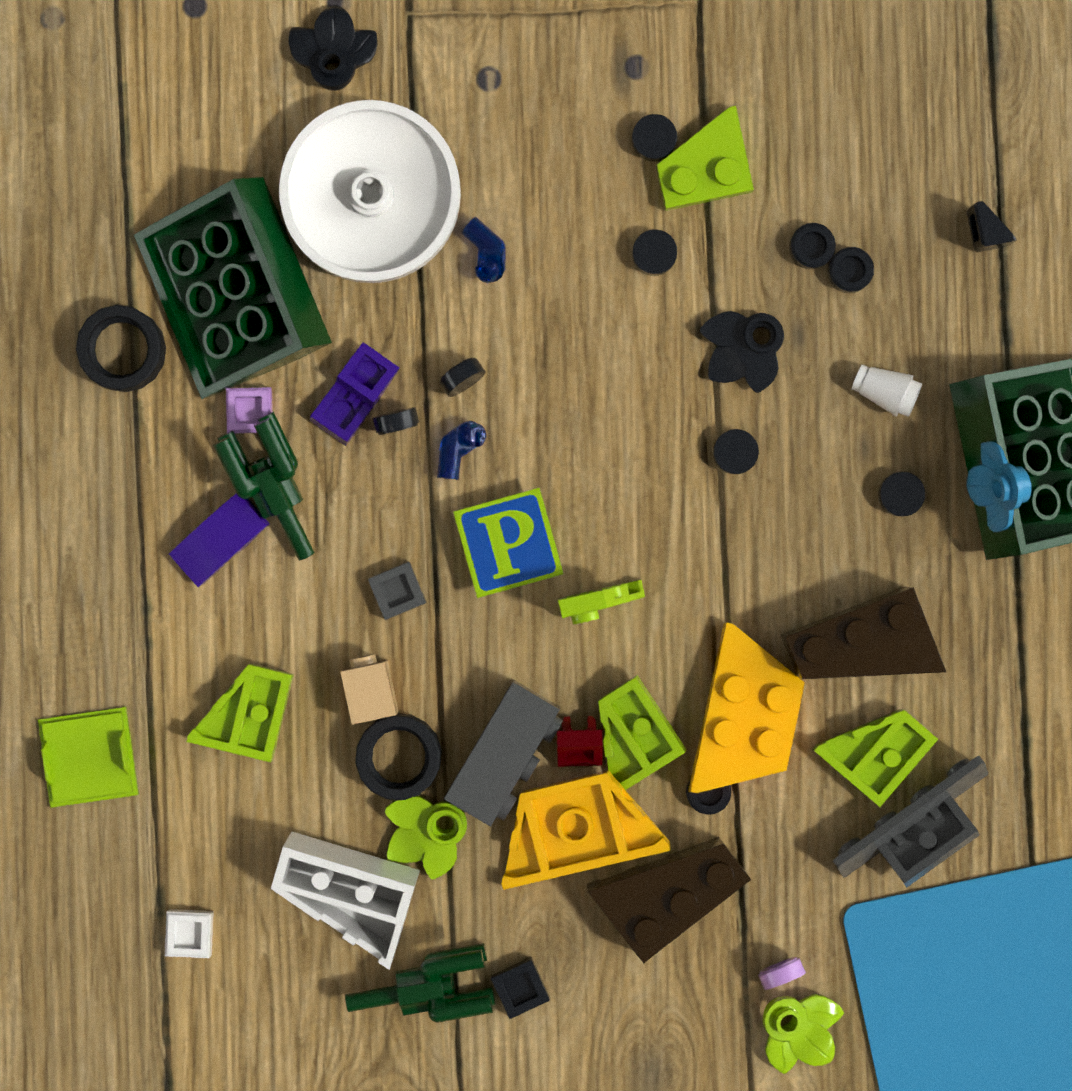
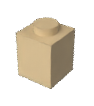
[340,654,399,725]

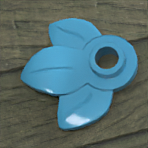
[966,441,1031,532]

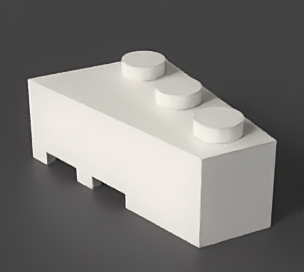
[271,832,420,970]

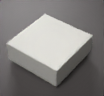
[165,909,214,958]

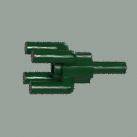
[213,412,315,561]
[345,943,495,1023]

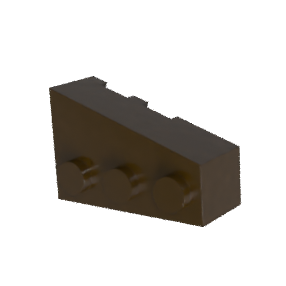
[781,587,946,679]
[587,837,751,964]

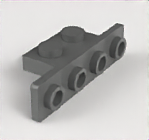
[833,756,988,888]

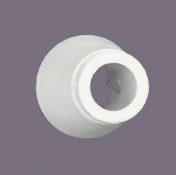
[852,365,922,417]

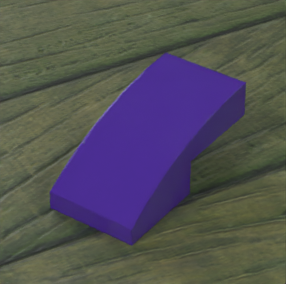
[309,342,400,446]
[169,493,270,587]

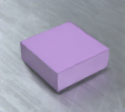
[226,387,273,434]

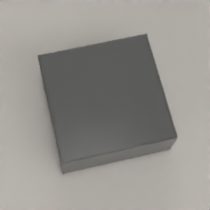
[368,562,427,620]

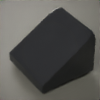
[966,201,1017,253]

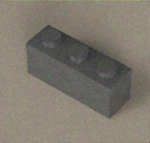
[444,680,563,827]

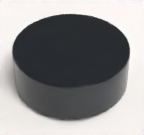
[632,114,677,161]
[789,223,836,270]
[632,229,677,276]
[827,247,874,293]
[440,358,486,397]
[372,407,419,435]
[713,429,759,475]
[878,472,925,517]
[686,777,731,815]

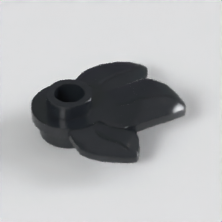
[289,5,378,91]
[700,311,784,393]

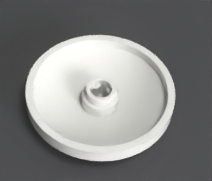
[279,100,461,283]

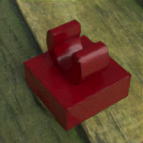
[557,716,603,767]

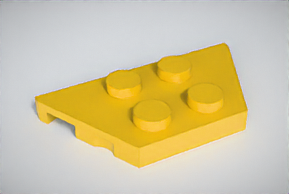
[688,622,805,793]
[501,770,671,890]

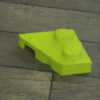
[656,106,754,211]
[558,580,645,625]
[186,664,294,763]
[598,675,687,790]
[812,709,938,807]

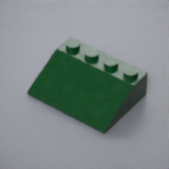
[134,177,332,399]
[949,359,1072,560]

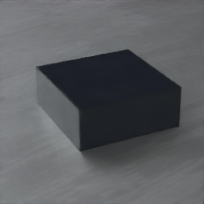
[491,957,550,1019]

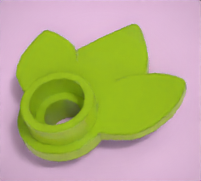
[385,796,467,880]
[763,994,844,1074]

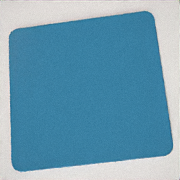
[843,857,1072,1091]

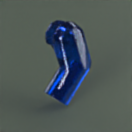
[461,217,506,283]
[437,421,487,480]

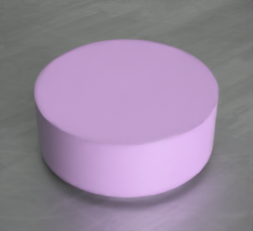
[758,957,806,990]

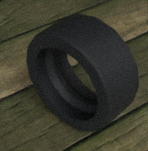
[76,305,166,392]
[355,713,442,801]

